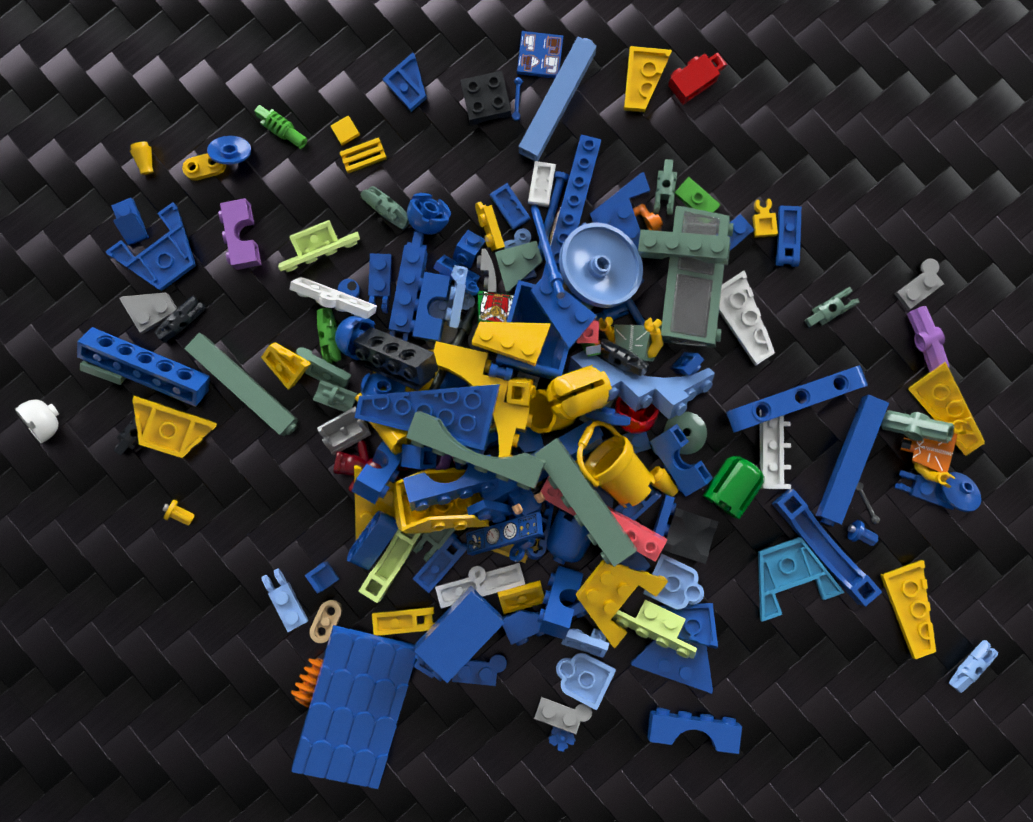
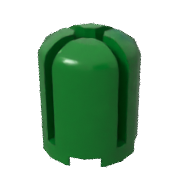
[703,456,765,519]

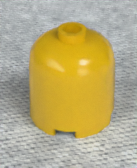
[523,389,577,433]

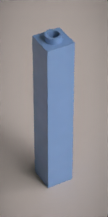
[519,37,597,161]

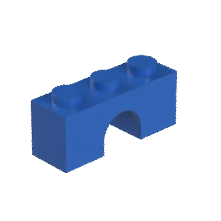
[410,272,452,343]
[650,424,713,497]
[352,441,404,504]
[537,565,583,640]

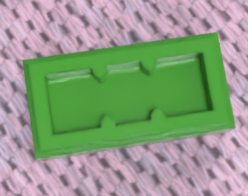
[675,177,720,219]

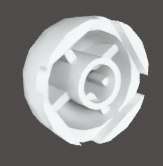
[15,400,59,443]

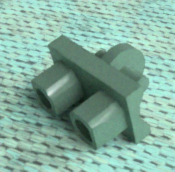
[313,380,358,412]

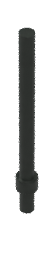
[429,307,477,390]

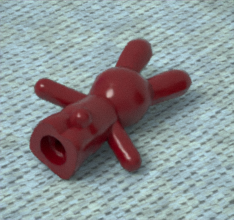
[333,440,410,493]

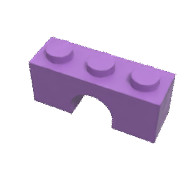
[218,198,261,270]

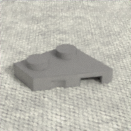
[119,292,177,334]

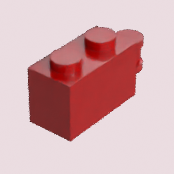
[668,53,727,105]

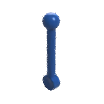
[512,77,523,121]

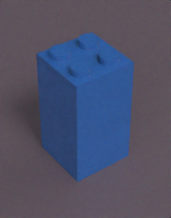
[414,586,505,683]

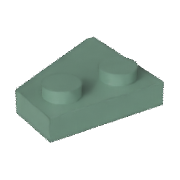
[495,241,542,293]

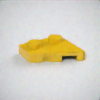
[261,342,311,389]

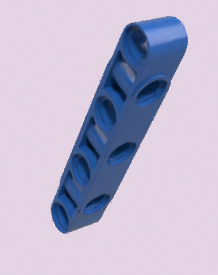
[726,365,868,433]

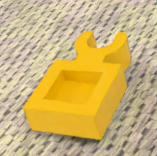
[753,199,778,238]

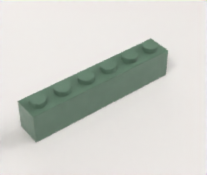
[534,438,637,567]

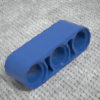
[347,511,398,570]

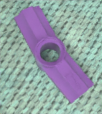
[907,306,950,372]

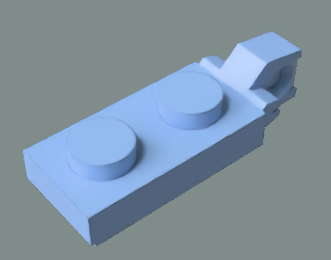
[445,265,468,328]

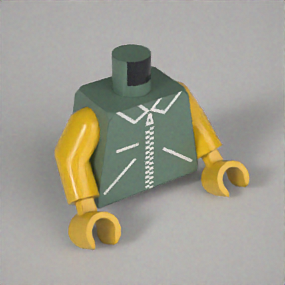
[598,316,664,361]

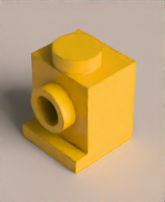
[507,377,536,406]

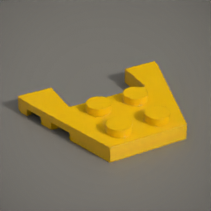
[575,560,668,648]

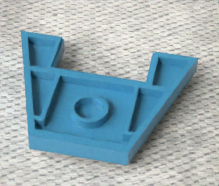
[758,537,845,622]

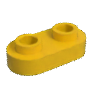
[182,153,226,181]

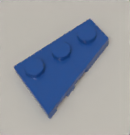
[660,603,718,649]

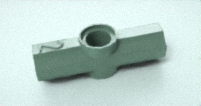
[881,410,954,443]

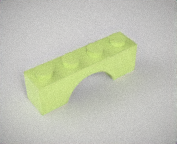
[359,529,423,603]

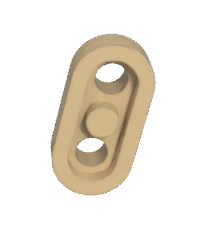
[310,600,342,643]

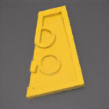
[624,46,672,112]
[472,322,551,366]

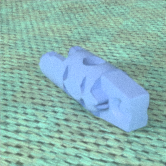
[949,640,998,693]

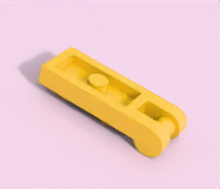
[372,607,435,636]

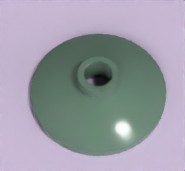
[664,412,707,455]

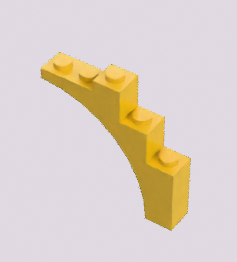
[433,341,534,457]

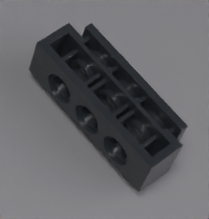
[353,327,438,391]

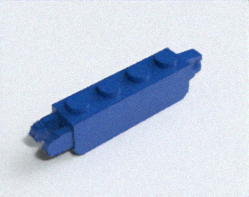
[389,231,428,342]

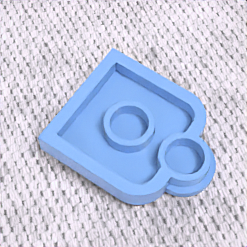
[643,554,704,610]
[556,653,616,710]

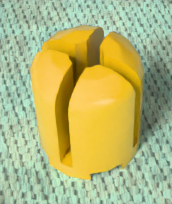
[546,365,612,420]

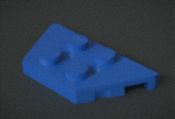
[631,638,713,694]

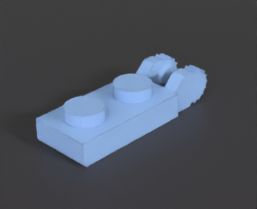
[261,568,308,632]

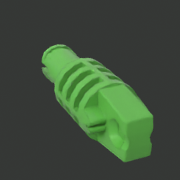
[254,105,307,149]

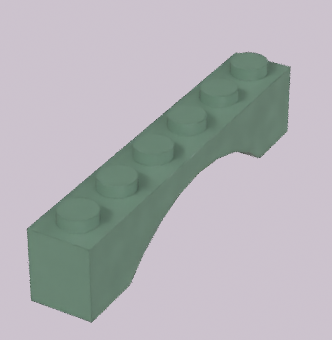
[406,411,546,490]

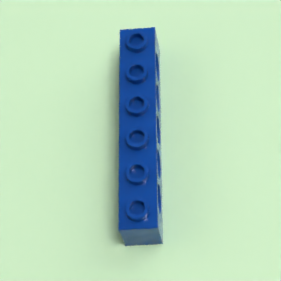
[77,327,210,407]

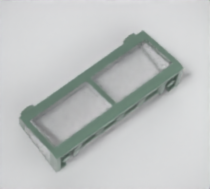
[661,206,734,348]

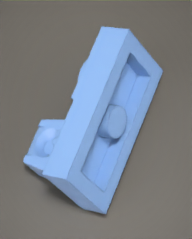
[561,628,609,658]

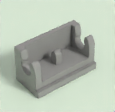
[317,407,371,455]

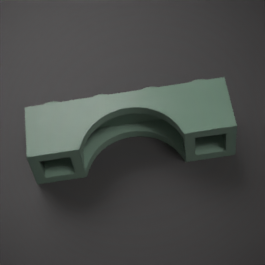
[638,230,731,265]

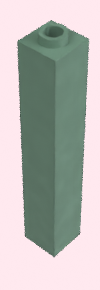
[184,333,299,436]

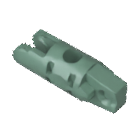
[653,159,677,215]
[361,186,409,229]
[804,287,860,327]

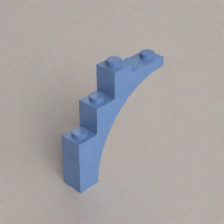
[568,350,715,419]

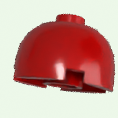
[615,397,659,434]

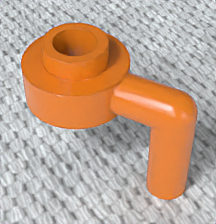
[633,204,663,231]

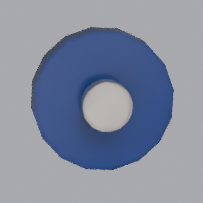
[847,520,878,546]

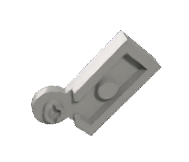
[895,259,944,310]
[534,697,592,734]

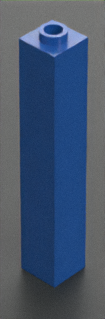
[815,395,889,527]
[479,420,604,503]

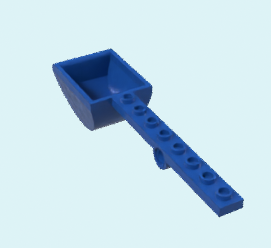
[496,135,601,380]

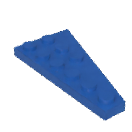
[354,384,500,450]

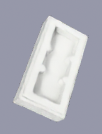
[528,161,556,207]

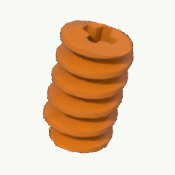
[291,658,323,708]

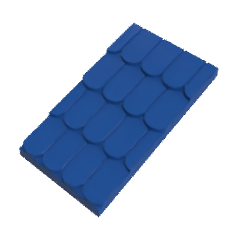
[292,625,416,789]

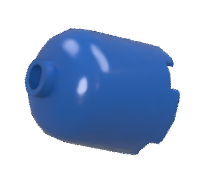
[546,508,591,565]

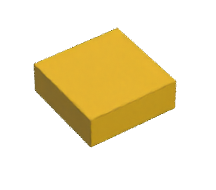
[331,115,360,146]

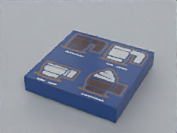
[517,31,563,78]

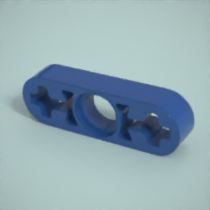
[525,500,554,560]

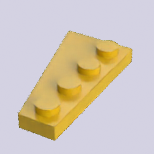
[908,362,985,456]
[880,560,936,659]

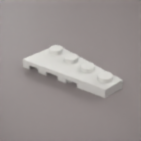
[708,270,775,366]

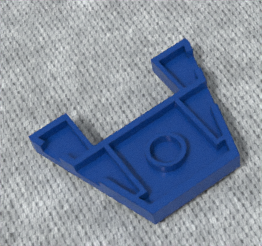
[590,172,650,249]
[105,202,196,291]

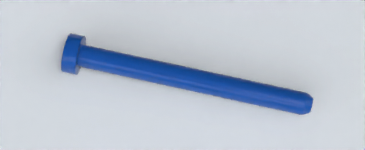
[538,171,569,262]

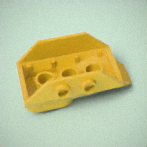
[394,468,492,534]

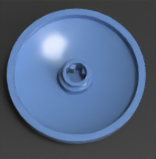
[559,223,643,308]

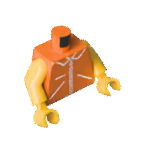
[901,419,968,488]

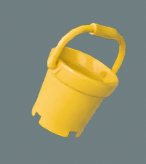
[577,421,655,508]

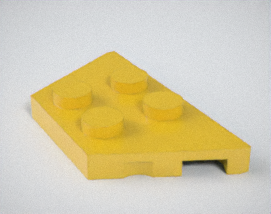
[132,396,217,458]
[354,465,396,540]

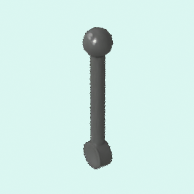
[855,482,880,524]

